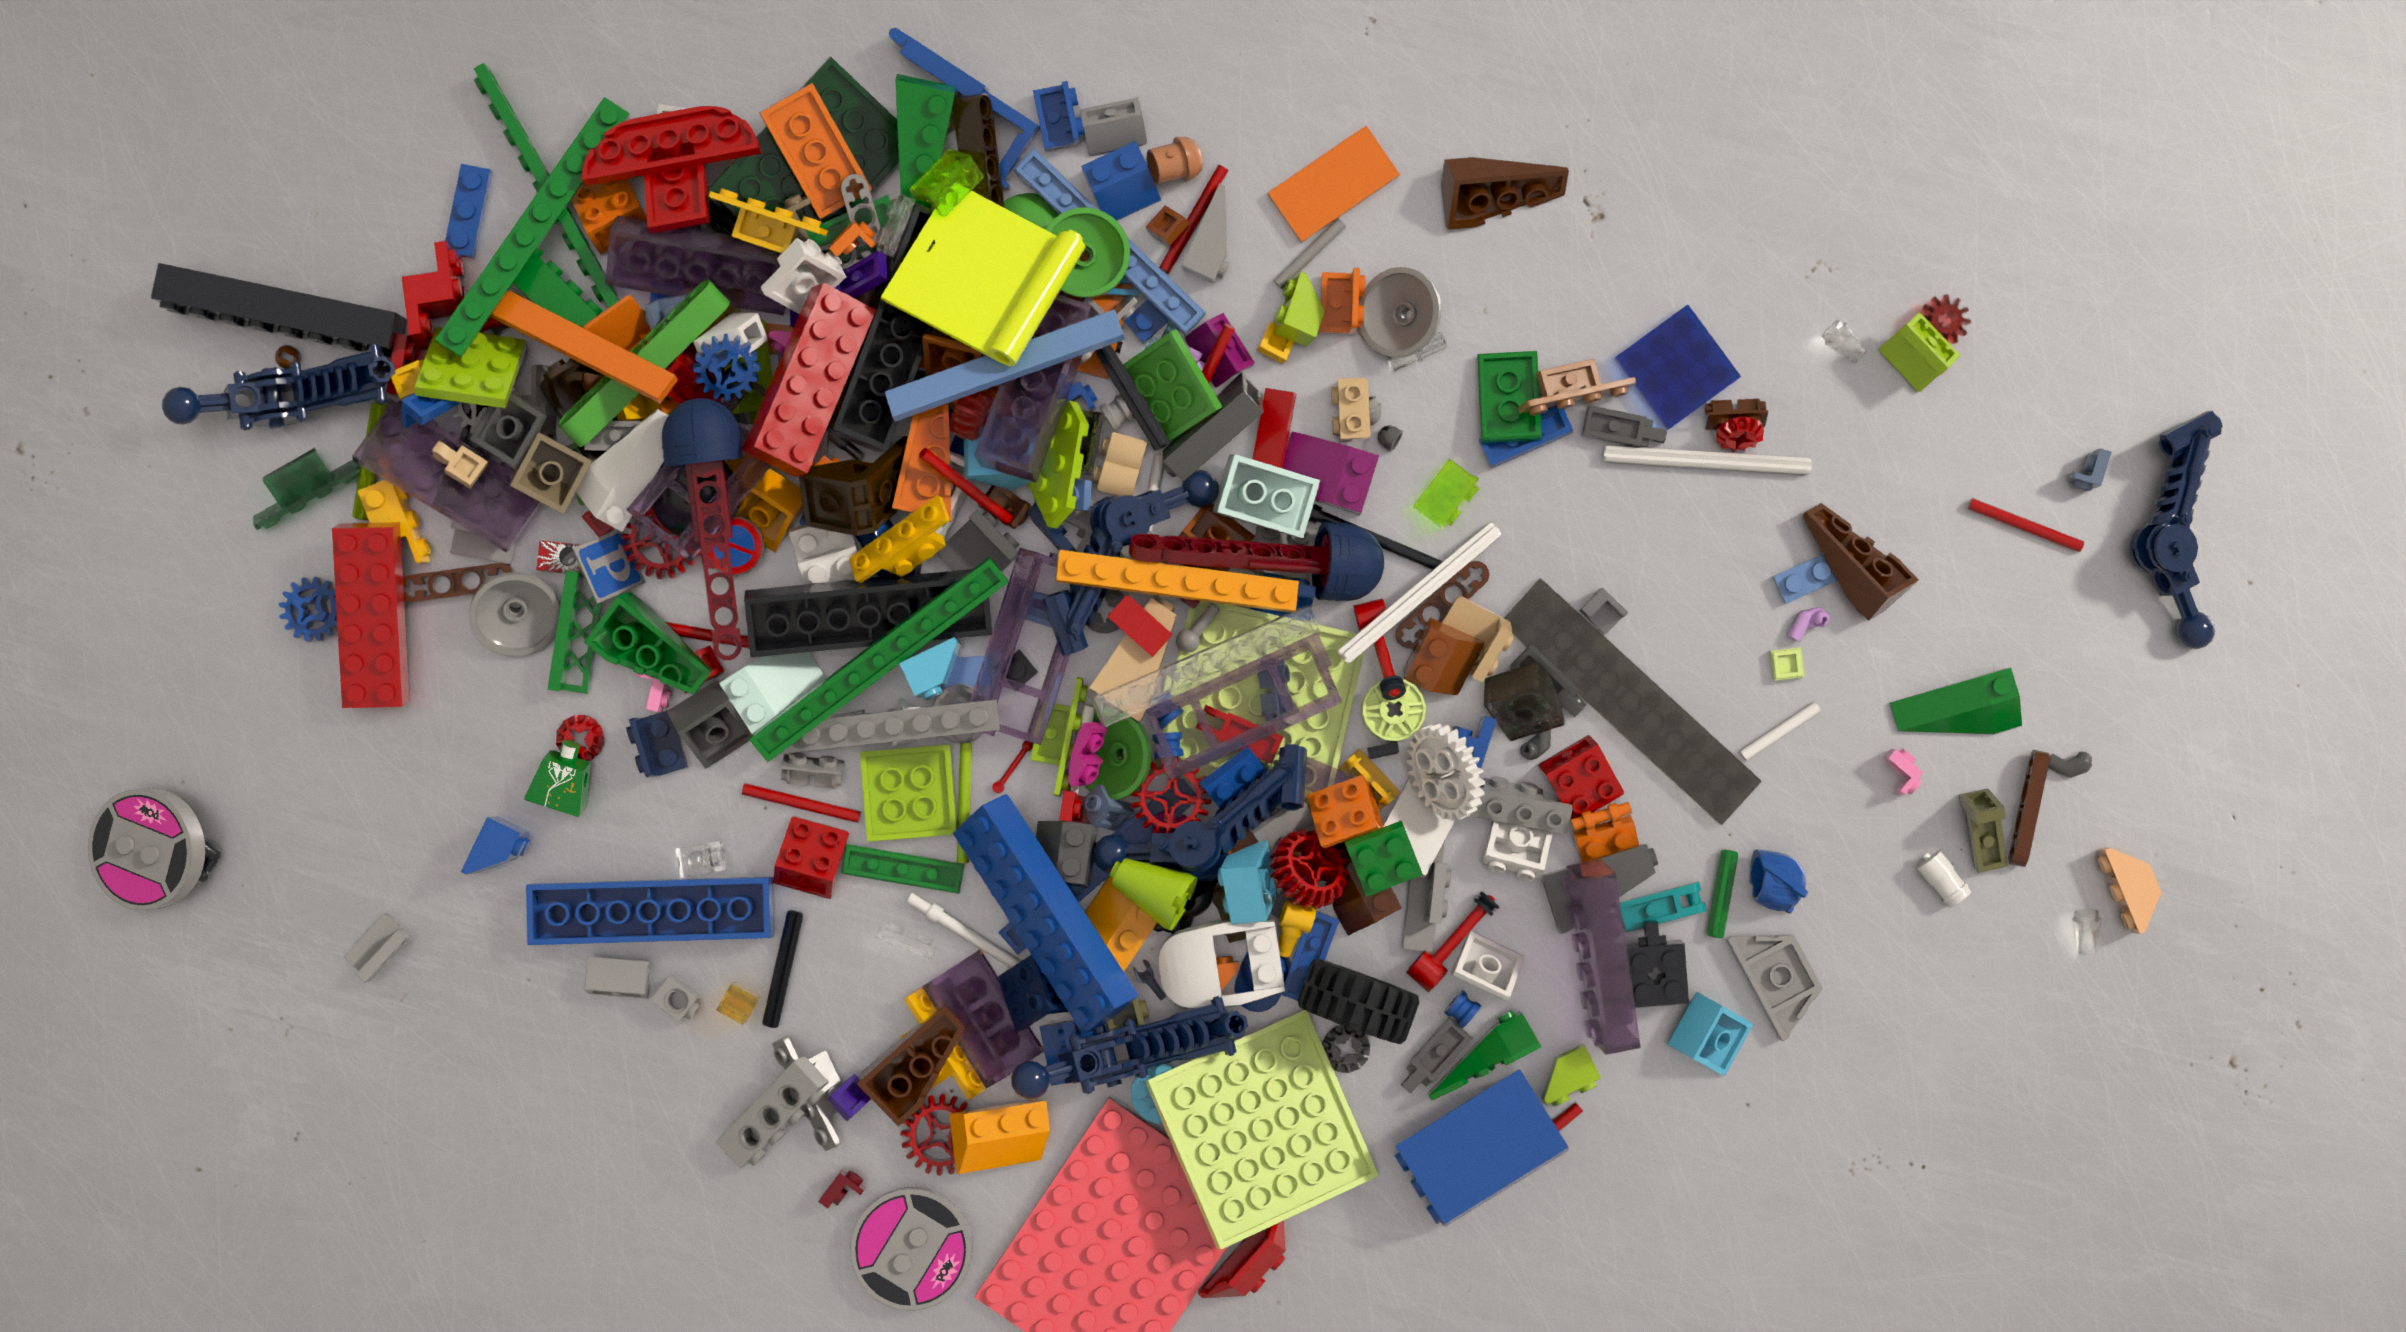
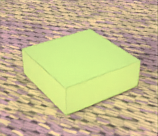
[1770,647,1805,681]

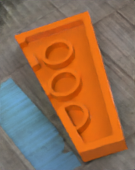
[892,403,951,522]

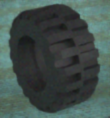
[1298,958,1420,1044]

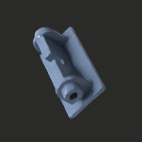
[1257,659,1293,721]

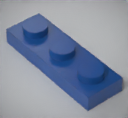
[445,164,492,258]
[1479,406,1573,469]
[1280,911,1339,1001]

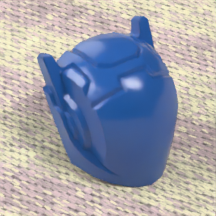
[1750,849,1808,914]

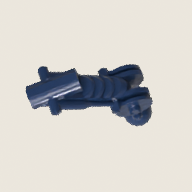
[162,344,395,431]
[2130,411,2223,649]
[1042,469,1219,656]
[1093,744,1307,882]
[1011,996,1248,1100]

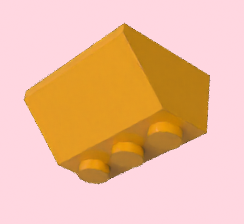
[725,455,803,553]
[1085,875,1157,971]
[949,1100,1050,1174]

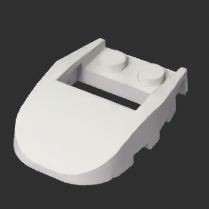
[1159,919,1285,1009]

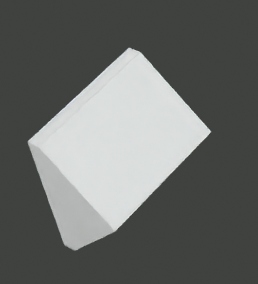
[1450,931,1525,1001]

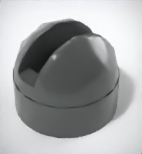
[1377,425,1403,452]

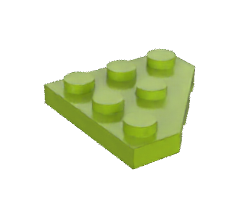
[1027,401,1089,529]

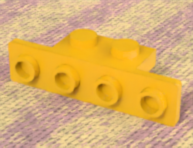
[708,188,828,253]
[357,449,431,564]
[849,495,949,583]
[899,987,986,1100]

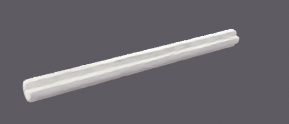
[1603,445,1812,475]
[1338,523,1501,664]

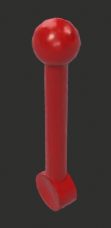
[992,740,1033,793]

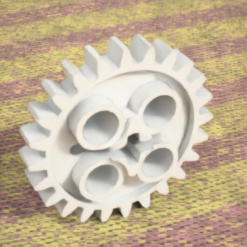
[1406,723,1485,821]

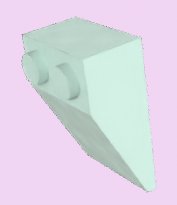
[1212,454,1320,538]
[719,652,826,734]

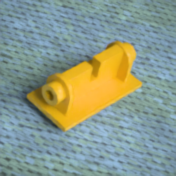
[1338,748,1400,812]

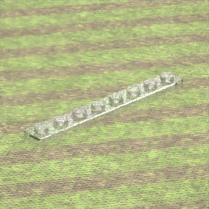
[1091,605,1321,727]

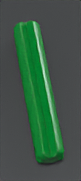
[1706,849,1738,938]

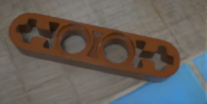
[1395,561,1489,649]
[403,563,515,602]
[2008,750,2050,867]

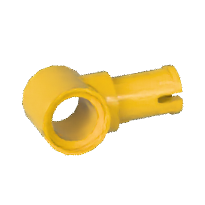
[1278,899,1316,957]

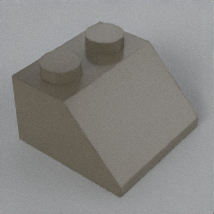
[509,432,592,514]

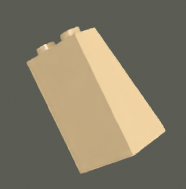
[1089,597,1177,723]

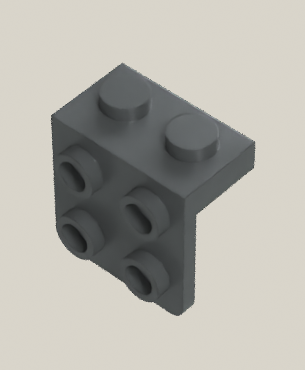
[938,510,1020,572]

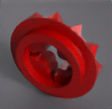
[1716,417,1764,452]
[556,715,604,761]

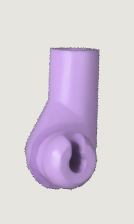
[1787,607,1830,642]

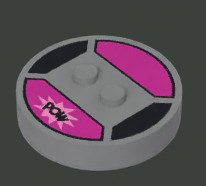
[88,788,205,910]
[850,1187,973,1311]

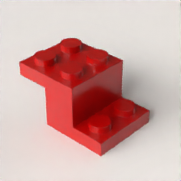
[402,241,467,350]

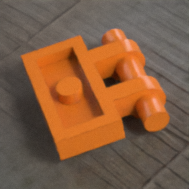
[1571,802,1639,863]

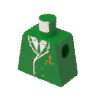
[524,740,590,817]

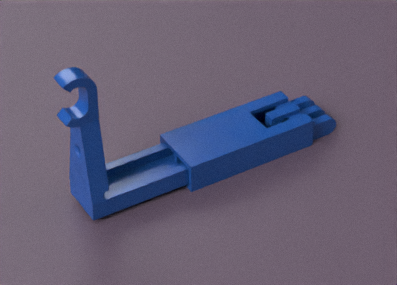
[889,28,1040,189]

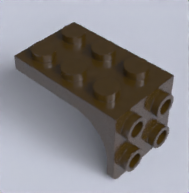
[539,358,618,461]

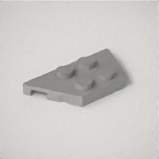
[1726,935,1823,1041]

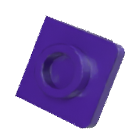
[827,1073,871,1121]

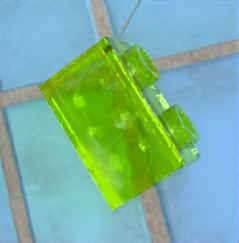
[909,149,984,217]
[1413,458,1479,528]

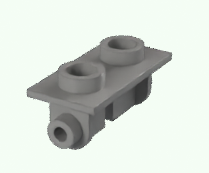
[780,753,844,789]

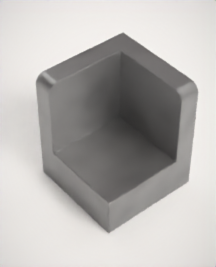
[1579,587,1628,634]

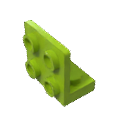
[1879,312,1961,392]

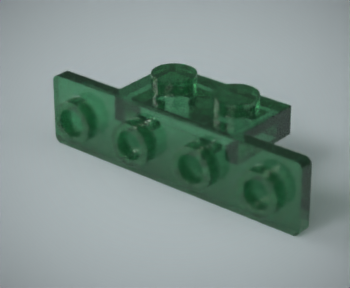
[253,448,361,530]

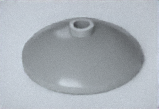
[1359,267,1441,358]
[469,572,560,656]

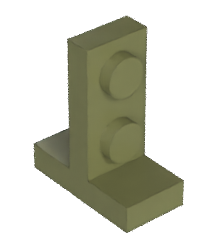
[1959,788,2008,873]

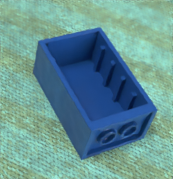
[1394,1069,1569,1227]

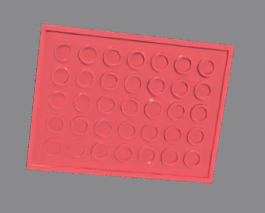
[974,1097,1227,1332]

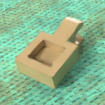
[432,441,488,489]

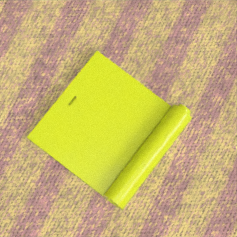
[881,181,1086,367]

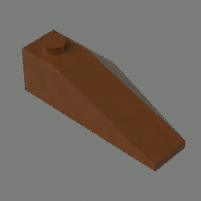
[1441,157,1569,229]
[1803,503,1919,621]
[1332,835,1402,936]
[857,1005,966,1127]

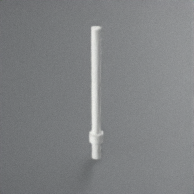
[906,893,1021,968]

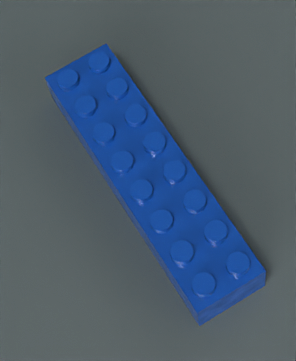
[953,794,1139,1035]
[526,877,774,945]

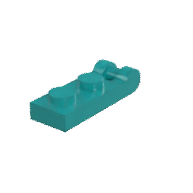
[1618,882,1707,932]

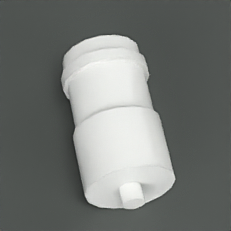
[1917,850,1971,908]

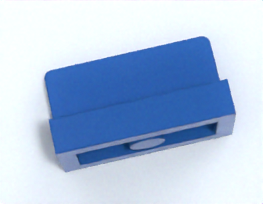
[402,393,462,428]

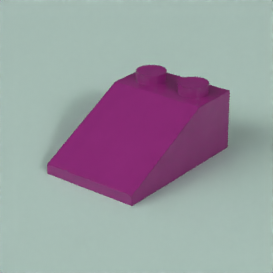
[1283,431,1379,515]

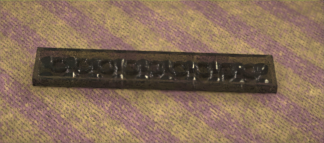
[1504,578,1762,825]

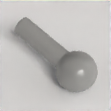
[1176,603,1220,653]

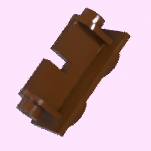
[1705,398,1769,430]

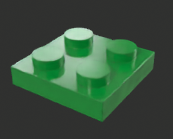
[1345,820,1423,897]

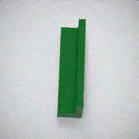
[547,569,602,694]

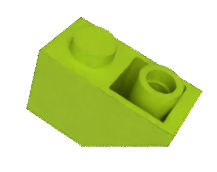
[1274,271,1325,347]
[1542,1044,1601,1106]

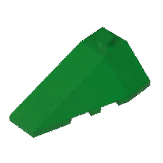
[584,591,712,695]
[1889,667,2022,734]
[1427,1009,1541,1101]

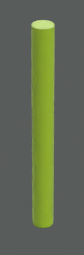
[957,743,972,863]

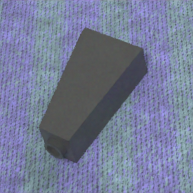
[1162,372,1264,482]
[1541,844,1658,934]

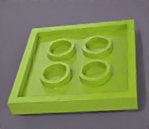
[415,327,526,408]
[860,744,957,842]

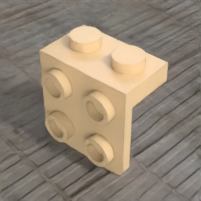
[1442,596,1514,683]

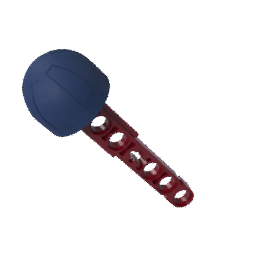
[662,398,744,660]
[1128,522,1384,601]

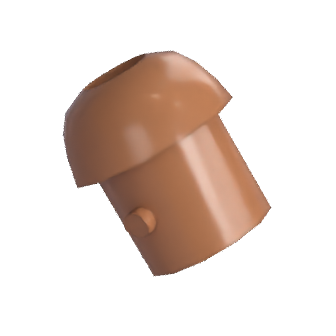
[1147,137,1203,184]

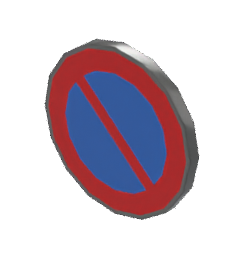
[707,517,765,576]

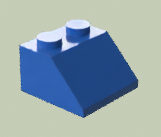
[1081,141,1161,221]
[461,816,531,875]

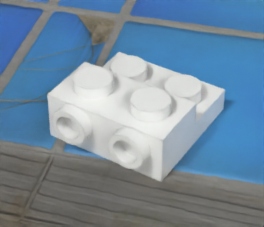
[761,238,846,314]
[788,524,859,585]
[1482,821,1553,881]

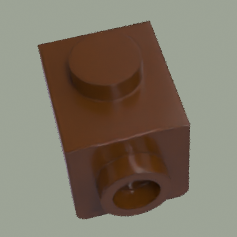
[978,485,1031,529]

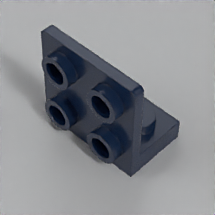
[626,710,689,778]
[999,955,1068,1032]

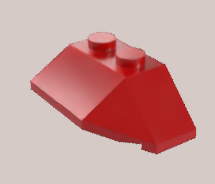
[1198,1221,1286,1298]

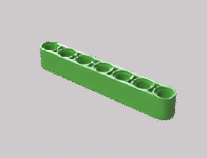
[558,280,730,447]

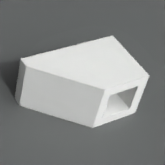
[693,313,768,361]

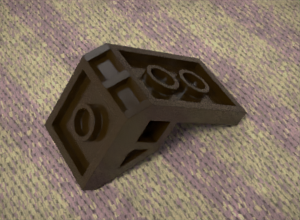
[799,436,908,536]

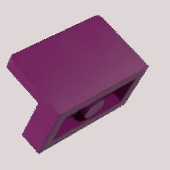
[1185,313,1255,387]

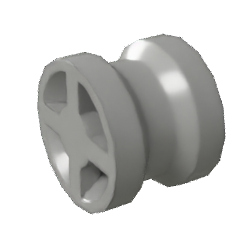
[1099,394,1135,432]

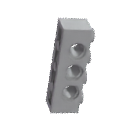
[715,1056,829,1169]

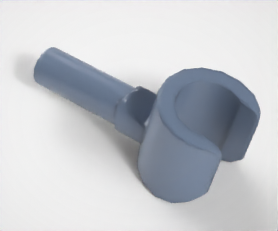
[1133,960,1166,1001]

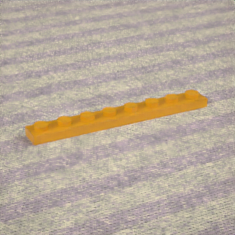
[1055,550,1299,613]

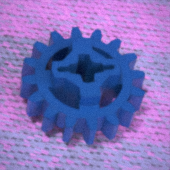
[693,334,760,401]
[279,577,337,642]

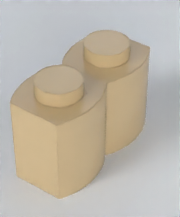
[1093,432,1147,496]

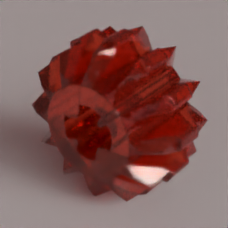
[1922,294,1971,344]
[949,391,994,441]

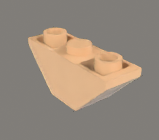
[2098,847,2162,934]

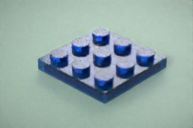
[1614,305,1741,431]

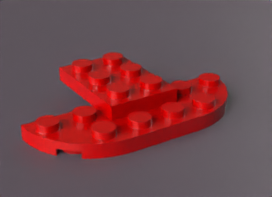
[582,106,761,233]

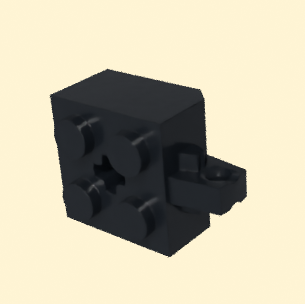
[1621,920,1689,1008]

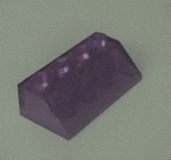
[922,949,1044,1089]

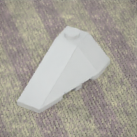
[576,409,669,532]

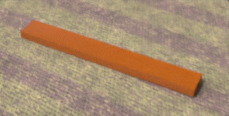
[490,291,678,403]

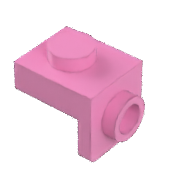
[636,673,672,712]
[1883,749,1924,795]

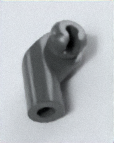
[1520,720,1551,760]
[2048,751,2092,778]

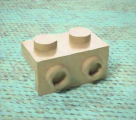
[1331,378,1371,442]

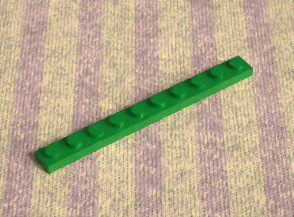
[473,63,620,308]
[435,97,630,359]
[749,556,1008,763]

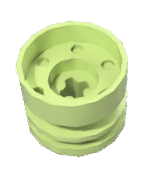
[1361,679,1426,742]

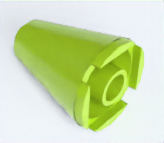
[1109,858,1198,931]

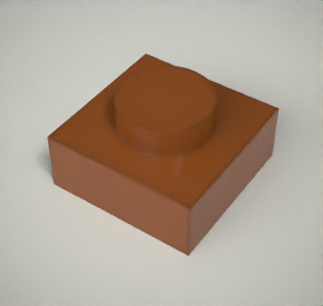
[1146,205,1189,246]

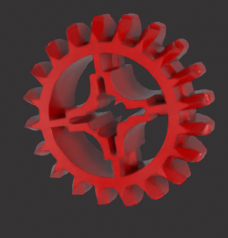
[621,500,701,580]
[1131,757,1212,833]
[1269,828,1350,910]
[900,1093,968,1176]

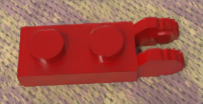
[1195,705,1283,764]

